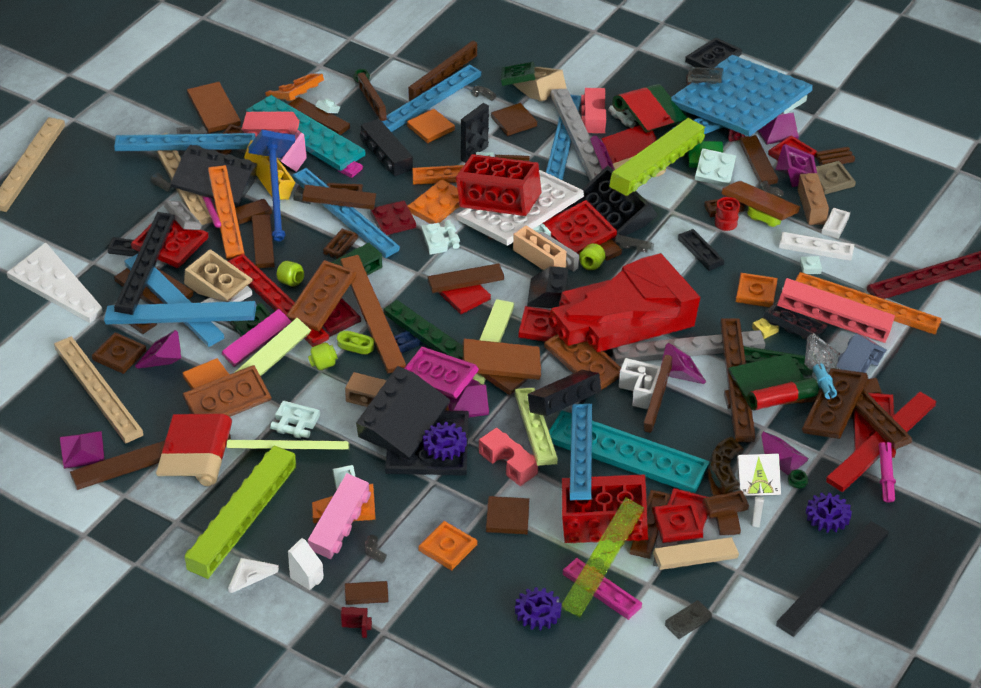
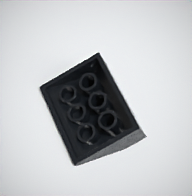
[170,145,257,206]
[572,166,657,241]
[356,366,450,460]

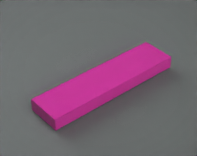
[222,309,292,367]
[563,558,642,620]

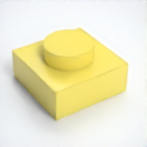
[752,318,779,339]

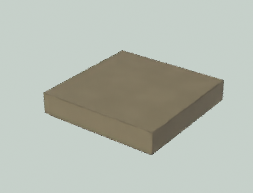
[816,161,856,195]

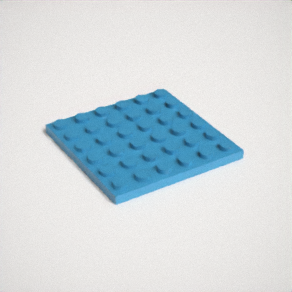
[671,55,812,137]

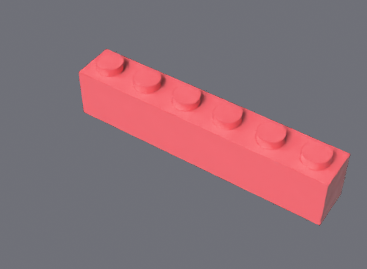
[777,278,895,343]

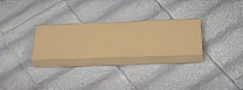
[653,537,739,570]

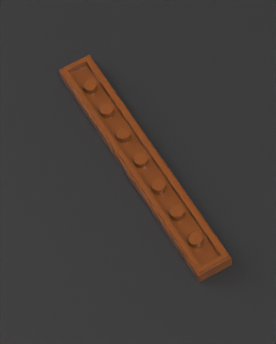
[341,255,406,373]

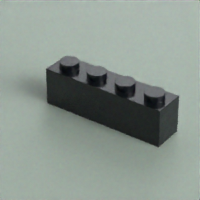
[360,118,413,177]
[528,369,601,416]

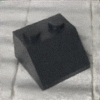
[527,266,568,308]

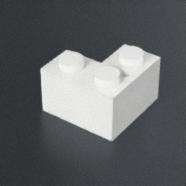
[619,358,661,409]

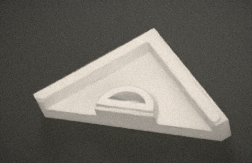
[752,496,764,528]
[228,558,279,593]

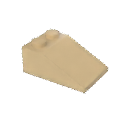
[513,67,567,101]
[184,249,252,302]

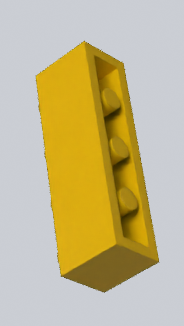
[244,140,295,200]

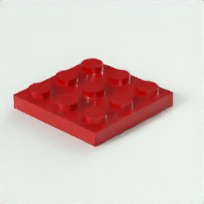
[543,200,617,255]
[131,220,208,268]

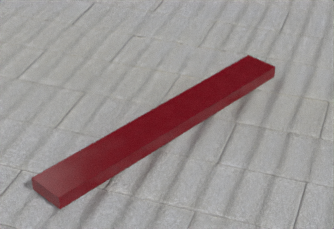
[867,251,981,299]

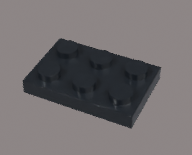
[685,38,742,73]
[461,103,489,163]
[763,302,828,342]

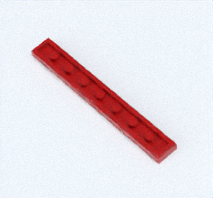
[228,254,329,347]
[826,392,936,492]

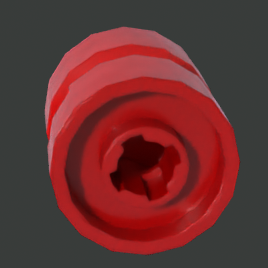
[715,197,740,231]

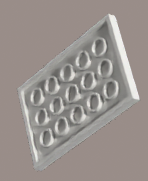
[457,170,584,246]

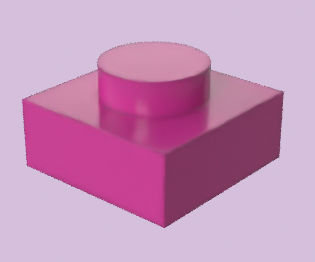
[338,161,363,178]

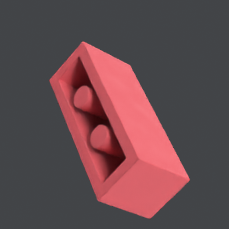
[242,112,300,137]

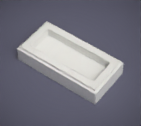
[821,208,850,239]

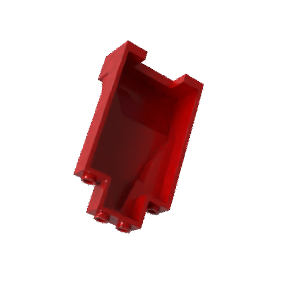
[549,253,701,352]

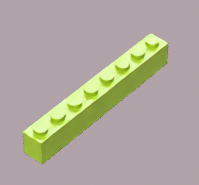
[609,118,705,196]
[184,445,296,579]

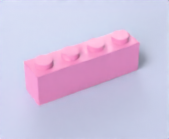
[308,473,371,559]

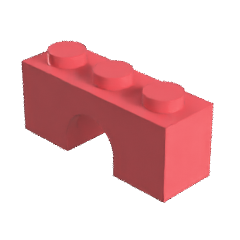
[581,88,606,133]
[479,428,538,486]

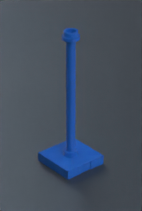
[248,130,295,241]

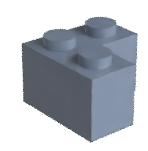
[836,333,887,373]

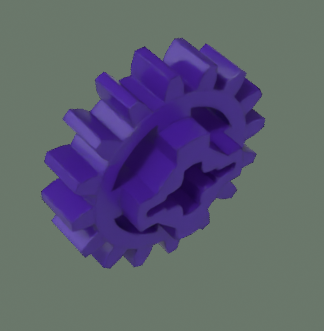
[423,422,467,461]
[806,493,852,533]
[515,587,562,630]

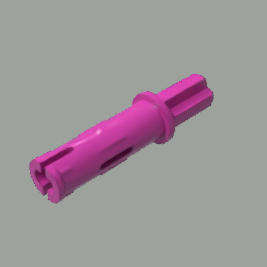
[878,442,896,503]

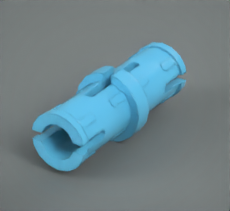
[813,363,837,399]

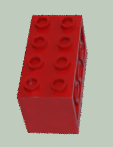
[456,154,542,216]
[562,475,648,543]

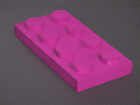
[404,347,479,399]

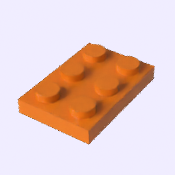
[407,179,460,224]

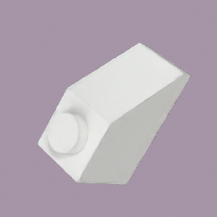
[288,538,324,590]

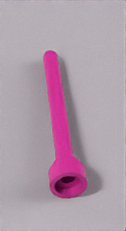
[202,196,221,228]

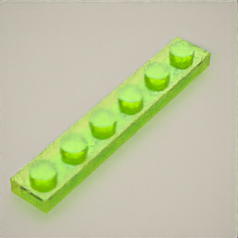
[562,497,644,618]

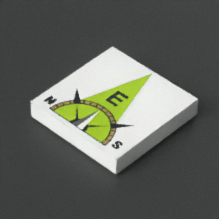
[737,454,781,496]

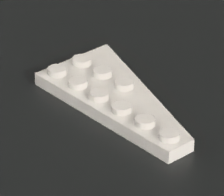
[7,243,103,323]

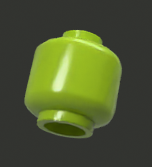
[579,243,606,270]
[276,261,304,286]
[308,342,338,371]

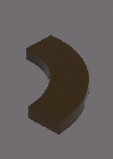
[709,437,744,494]

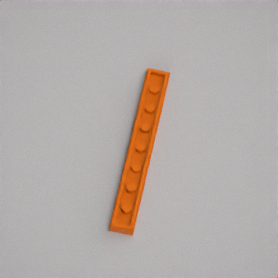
[795,272,942,334]

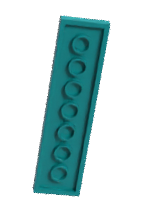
[246,95,366,171]
[549,410,709,493]

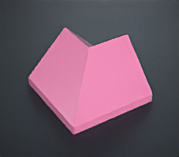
[278,130,307,172]

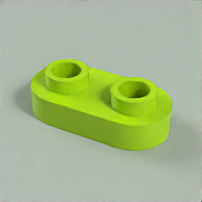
[747,206,781,227]
[337,331,374,354]

